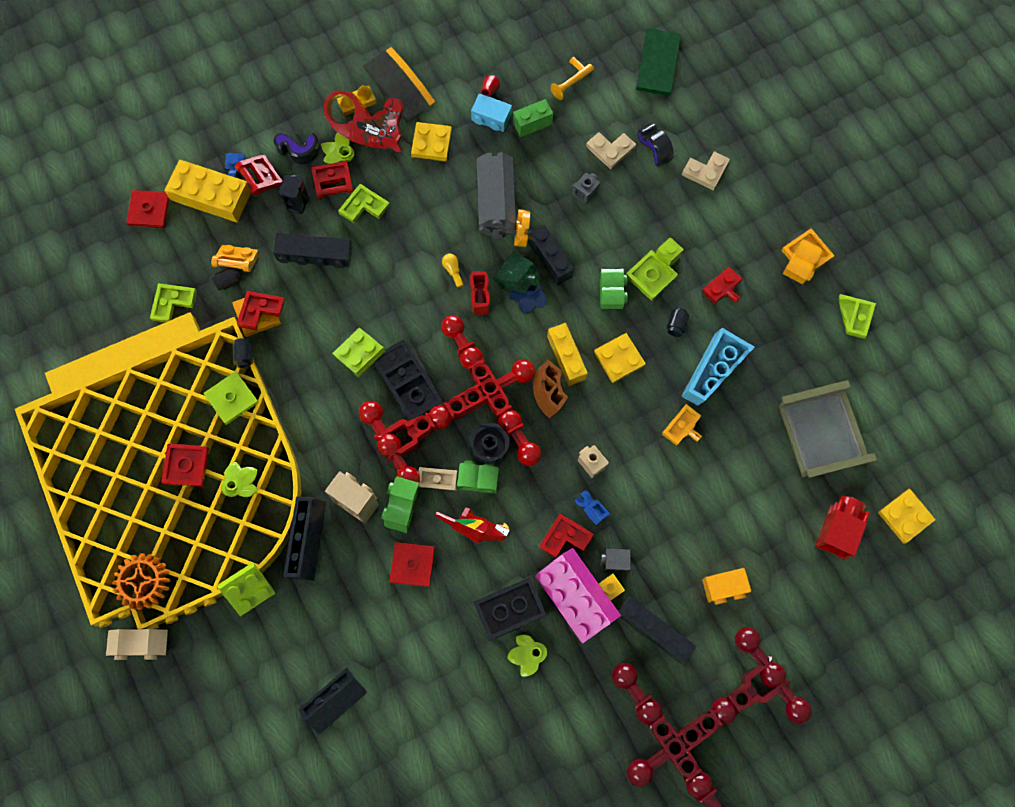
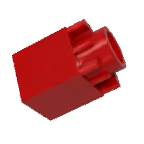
[815,496,870,560]

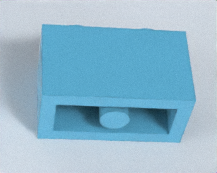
[471,93,512,132]

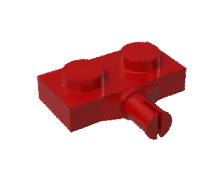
[702,267,742,304]

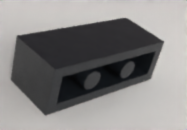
[528,225,574,286]

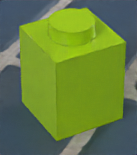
[656,237,684,267]

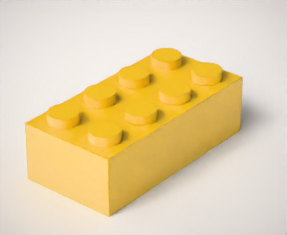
[164,159,251,222]

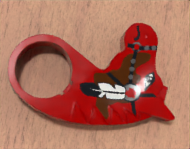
[323,91,404,153]

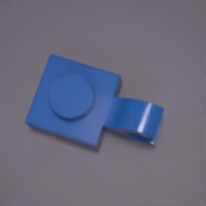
[225,153,246,179]
[575,490,610,525]

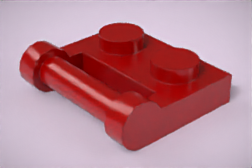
[235,155,283,196]
[311,161,353,199]

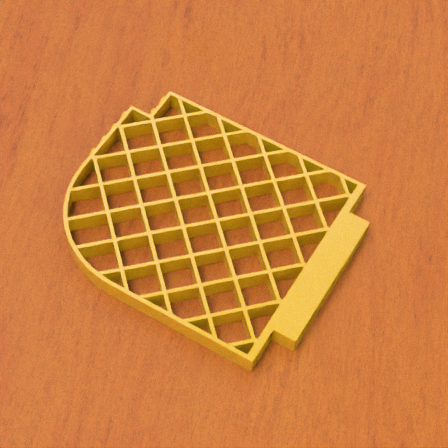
[15,312,301,630]

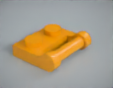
[211,245,259,272]

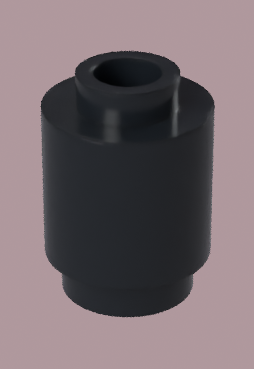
[212,267,241,291]
[666,308,689,337]
[232,338,253,369]

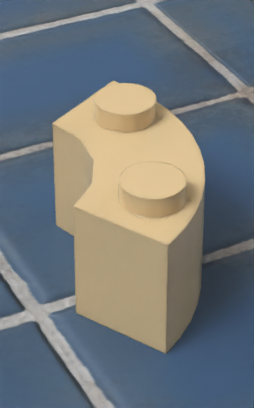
[106,629,168,660]

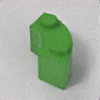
[382,476,419,533]

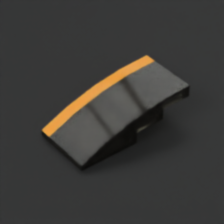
[363,47,435,123]

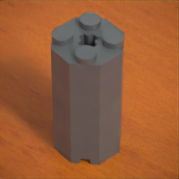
[477,152,516,239]

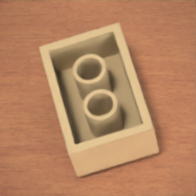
[325,471,379,524]

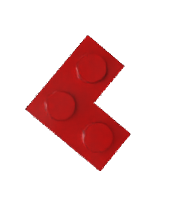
[237,291,285,331]
[539,514,594,558]

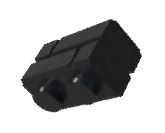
[279,174,309,214]

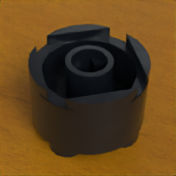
[470,423,509,465]

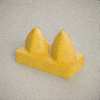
[337,85,377,116]

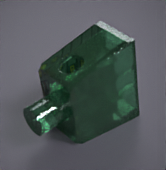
[493,251,541,293]

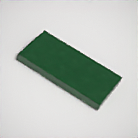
[636,28,681,96]

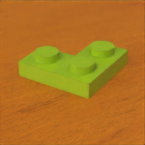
[338,184,390,223]
[150,283,197,322]

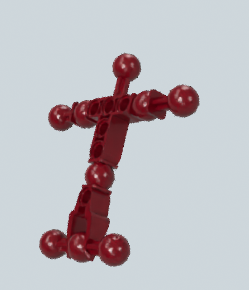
[612,627,812,807]

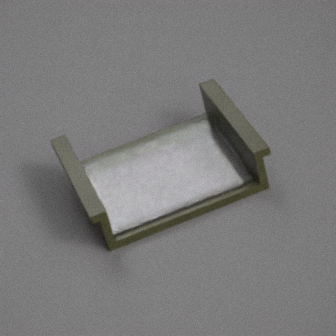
[778,380,877,478]

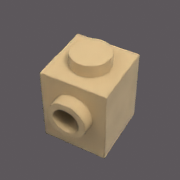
[578,445,609,478]

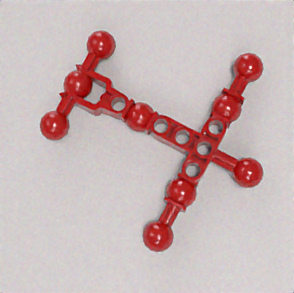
[358,315,541,483]

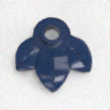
[509,280,547,314]

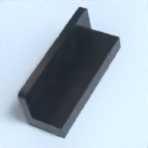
[298,668,367,734]

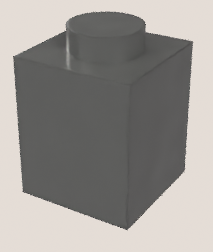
[601,549,630,572]

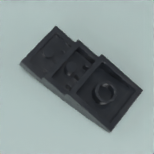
[374,339,443,420]

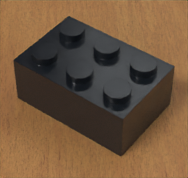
[474,577,547,641]

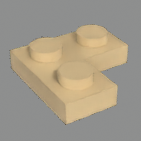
[586,132,636,169]
[682,152,730,191]

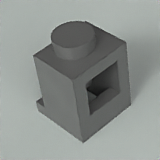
[572,172,600,204]

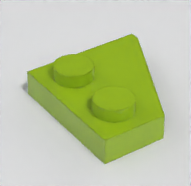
[838,294,876,339]

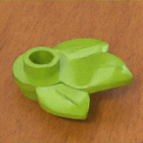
[321,132,354,164]
[221,462,258,497]
[507,635,547,677]

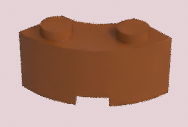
[533,360,568,418]

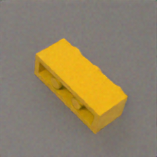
[547,323,588,386]

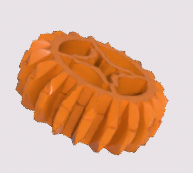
[112,553,170,610]

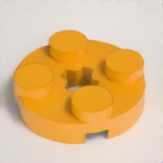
[514,209,530,247]

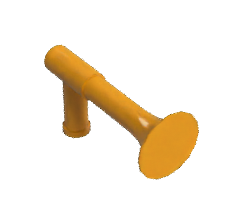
[551,57,594,100]

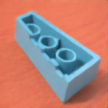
[682,328,754,406]

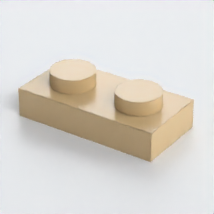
[419,467,459,491]

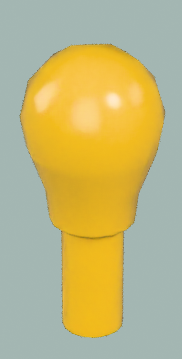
[442,253,464,288]

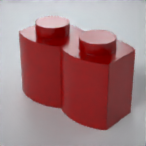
[470,271,490,315]

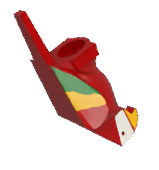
[435,507,509,543]

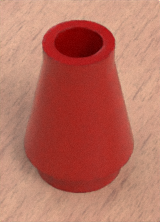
[480,75,500,97]

